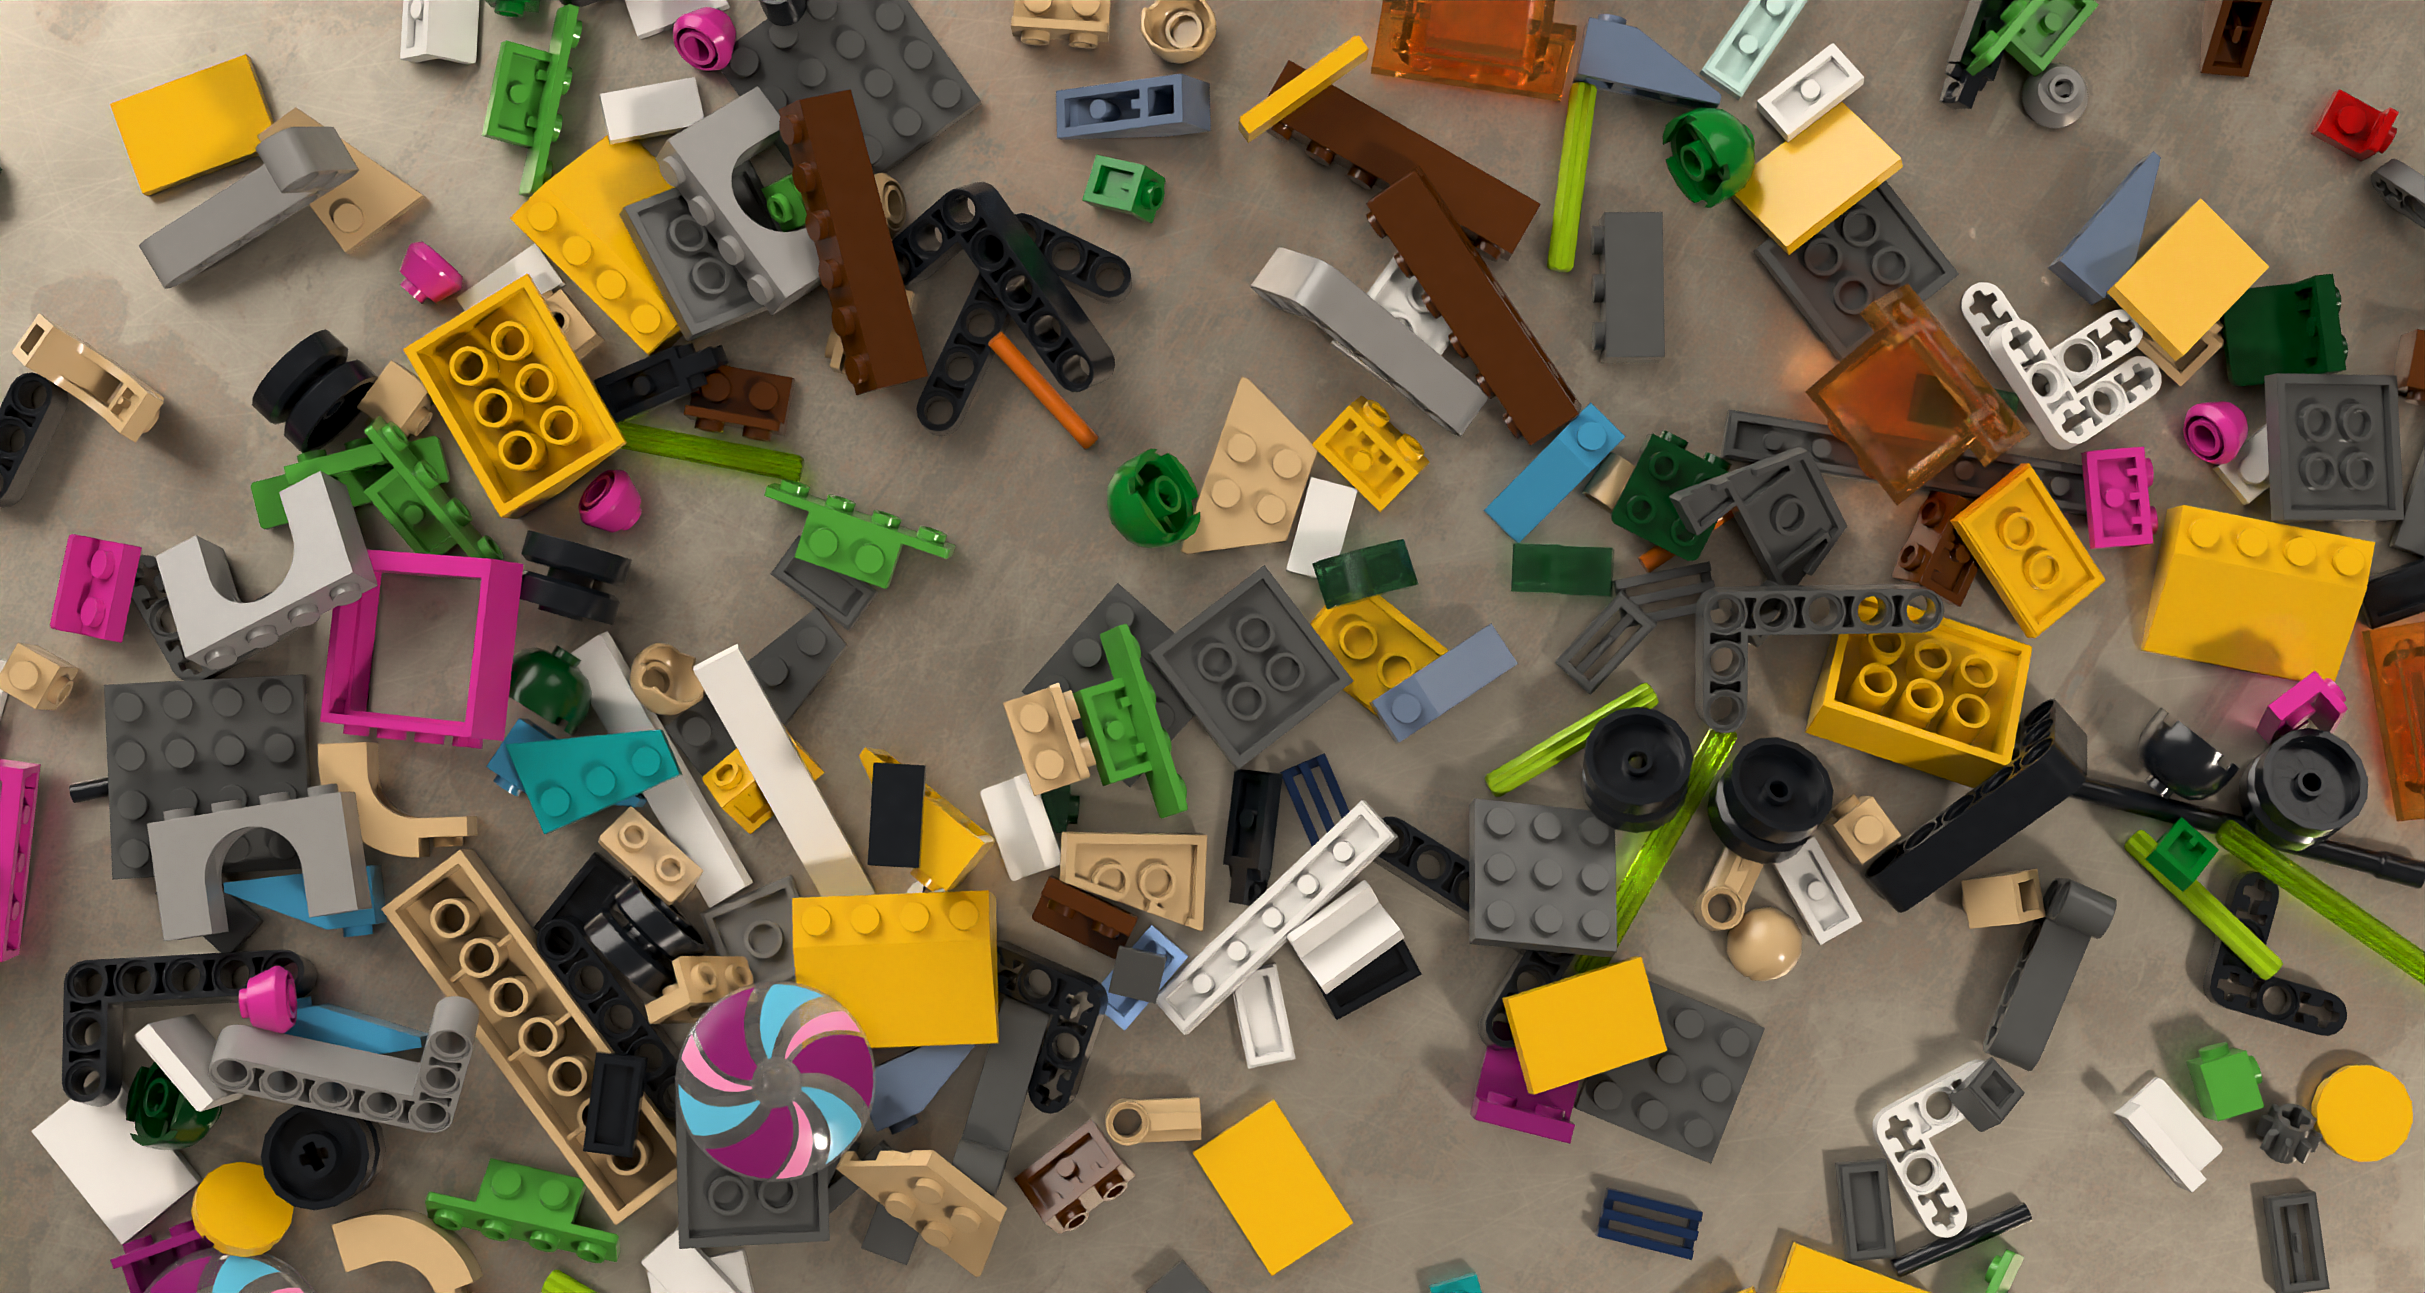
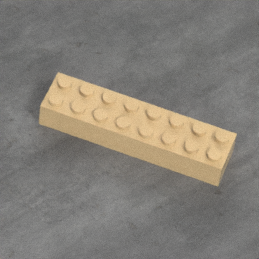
[381,848,677,1225]

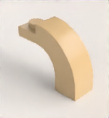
[12,313,164,443]
[318,742,478,857]
[331,1209,484,1293]

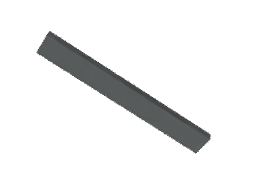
[1720,410,2087,516]

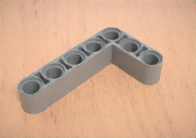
[139,127,359,289]
[1251,247,1489,437]
[208,996,479,1133]

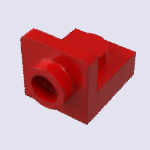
[2311,89,2399,162]

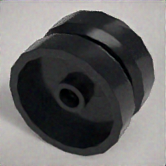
[252,329,378,453]
[519,530,632,625]
[1581,707,1693,833]
[2238,728,2368,851]
[1707,737,1834,864]
[583,876,710,999]
[261,1105,386,1211]

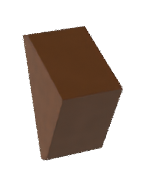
[2199,0,2273,77]

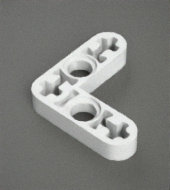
[1961,282,2143,401]
[1989,319,2162,450]
[1872,1059,1986,1238]

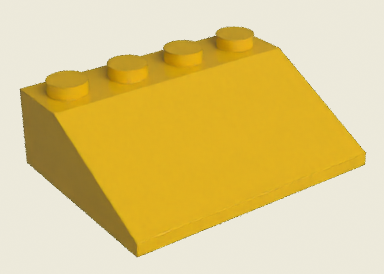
[510,135,683,356]
[403,274,627,519]
[2141,505,2375,682]
[1805,596,2033,788]
[859,747,996,892]
[792,890,999,1049]

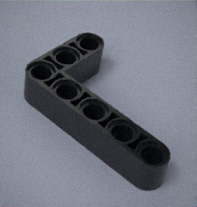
[892,182,1115,392]
[916,213,1132,436]
[0,372,69,508]
[1865,699,2087,913]
[1373,817,1576,1050]
[537,916,783,1120]
[62,949,317,1107]

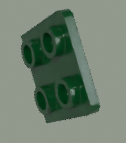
[2220,274,2348,387]
[1611,430,1732,561]

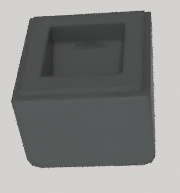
[1108,945,1167,1004]
[1949,1057,2025,1132]

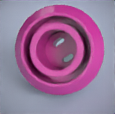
[673,7,736,71]
[399,241,463,304]
[2183,401,2249,465]
[578,470,642,533]
[239,966,297,1034]

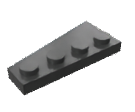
[664,607,848,777]

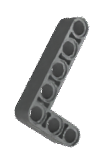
[1695,584,1944,733]

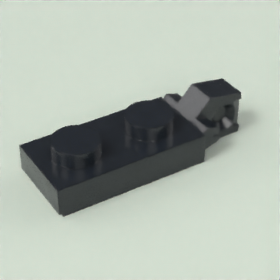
[1939,0,2014,110]
[594,343,729,425]
[1223,769,1283,906]

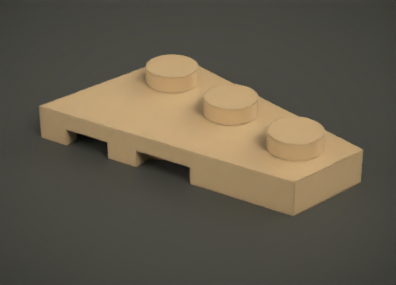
[257,107,426,254]
[1060,832,1207,932]

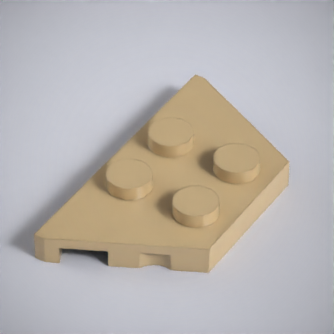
[1180,376,1317,555]
[836,1150,1007,1277]

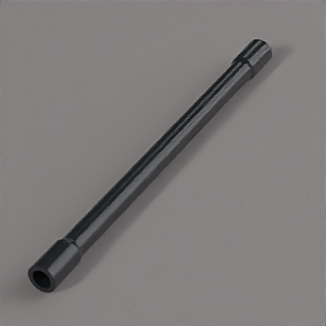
[2011,755,2425,889]

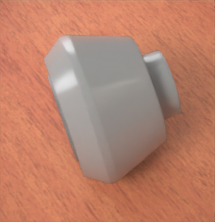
[2022,63,2088,128]

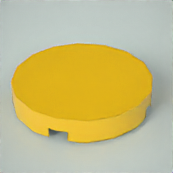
[2311,1064,2413,1162]
[191,1162,294,1257]

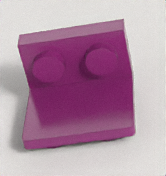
[1470,1021,1580,1144]

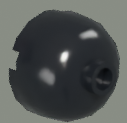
[2137,708,2240,800]

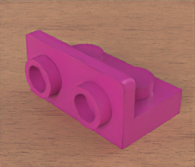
[2081,447,2158,549]
[50,534,142,643]
[2256,671,2348,745]

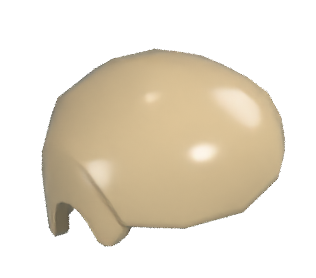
[1141,0,1217,64]
[630,642,705,716]
[1727,906,1803,981]

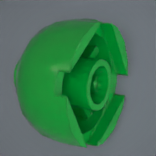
[1662,108,1755,208]
[1107,449,1200,549]

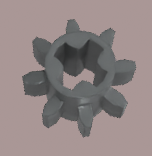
[2255,1104,2322,1164]

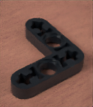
[2203,871,2347,1036]
[997,940,1108,1114]

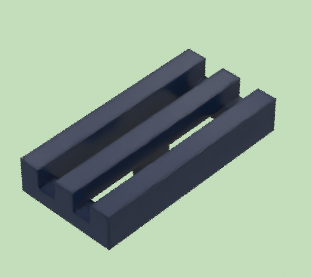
[1280,753,1350,847]
[1595,1187,1703,1260]

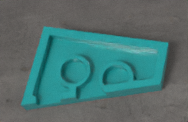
[505,729,683,834]

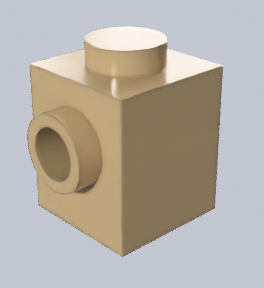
[541,288,605,360]
[357,360,434,439]
[0,643,79,711]
[1823,794,1901,864]
[1961,868,2046,929]

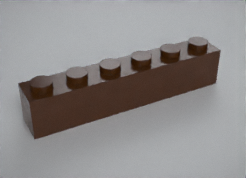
[1266,60,1541,262]
[778,89,928,395]
[1366,165,1582,446]

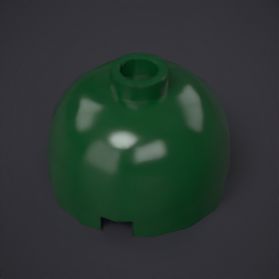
[509,645,592,736]
[126,1061,222,1150]

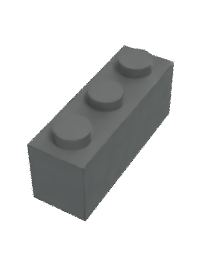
[1591,212,1665,363]

